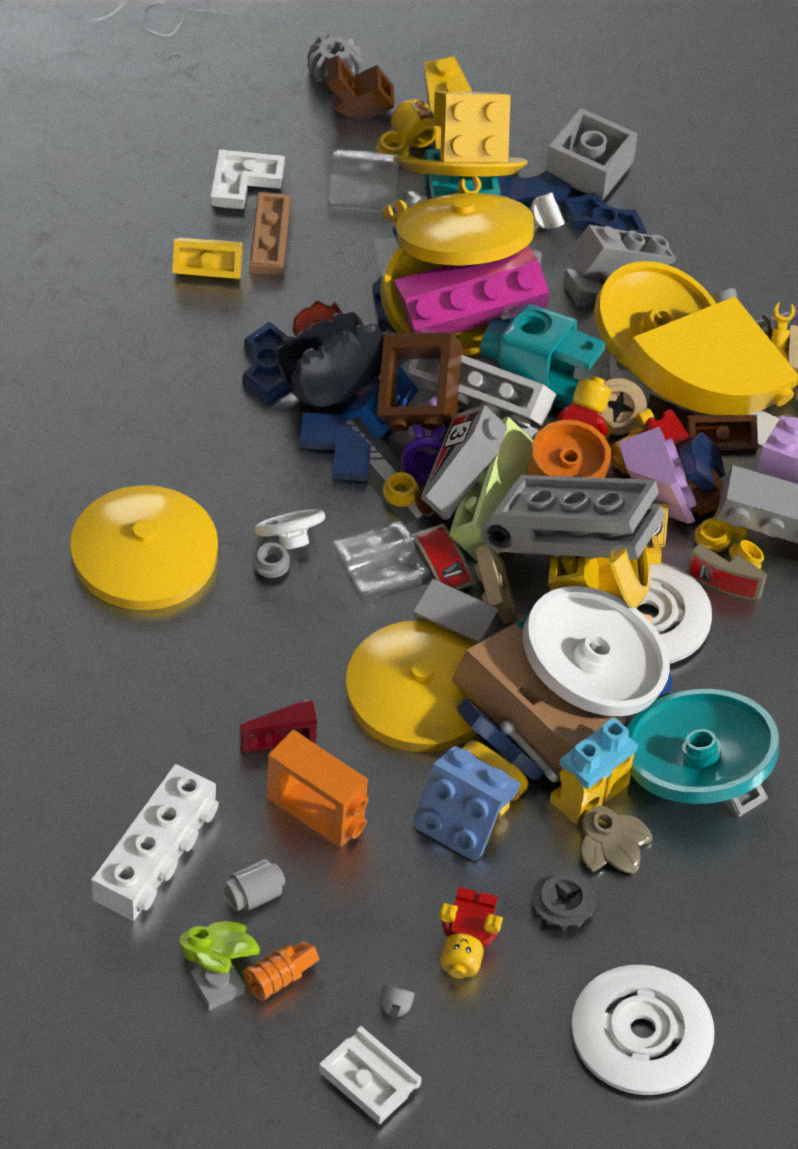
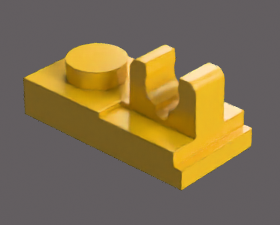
[172,237,243,279]

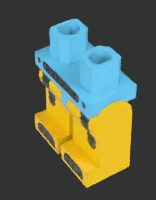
[550,718,638,826]

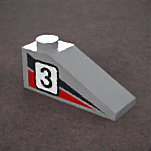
[421,405,507,520]

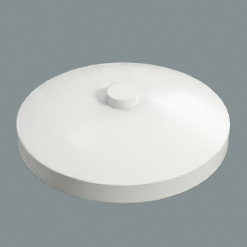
[523,586,670,716]

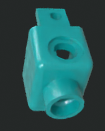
[480,304,605,409]

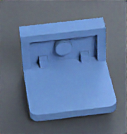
[413,746,521,861]

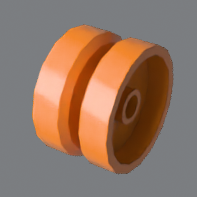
[526,420,611,478]

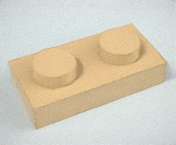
[475,544,518,624]

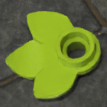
[179,921,260,974]

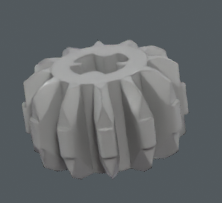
[308,33,361,87]

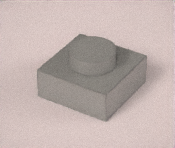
[190,963,245,1011]

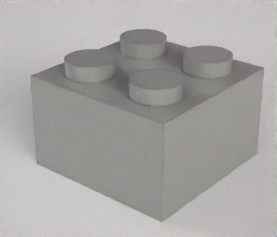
[546,108,638,201]

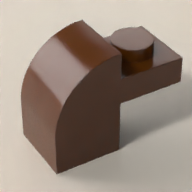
[325,55,395,118]

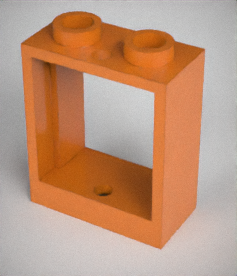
[267,730,369,848]

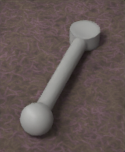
[500,720,560,782]

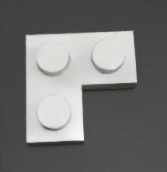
[211,149,285,209]

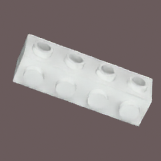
[407,355,556,428]
[92,764,219,922]

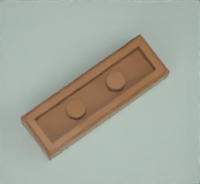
[249,192,291,276]

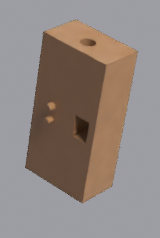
[451,623,622,782]

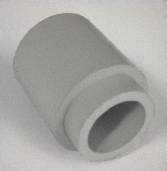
[223,859,285,912]

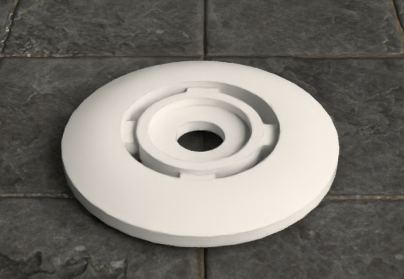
[636,562,712,664]
[571,965,714,1095]

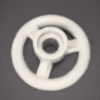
[254,509,325,550]

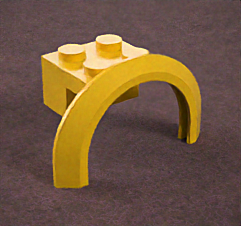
[393,92,528,176]
[548,545,650,608]

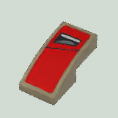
[409,524,476,591]
[686,543,767,600]

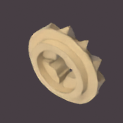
[600,378,647,435]

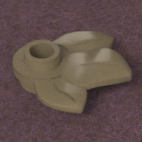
[580,806,653,875]

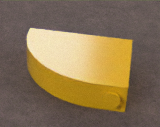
[621,297,798,415]

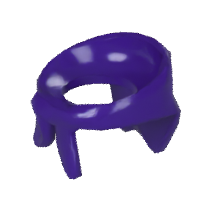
[401,424,446,486]

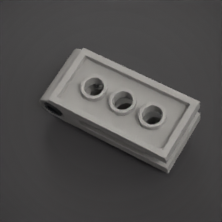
[481,475,664,560]

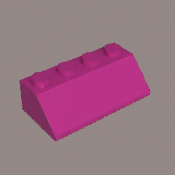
[394,245,550,334]

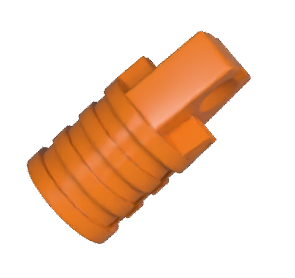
[243,941,319,1001]

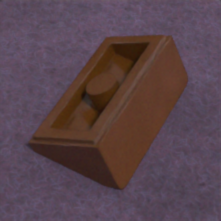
[684,415,758,451]

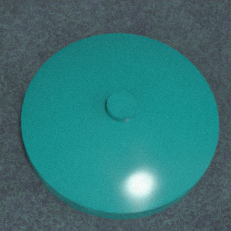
[627,689,779,804]

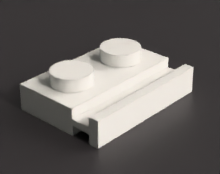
[319,1026,421,1124]

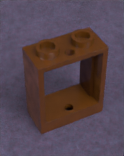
[377,332,462,431]

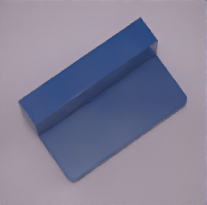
[338,365,419,438]

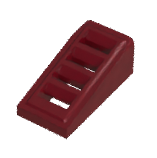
[239,699,317,753]

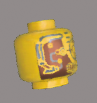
[391,99,439,147]

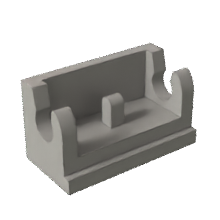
[413,579,499,644]

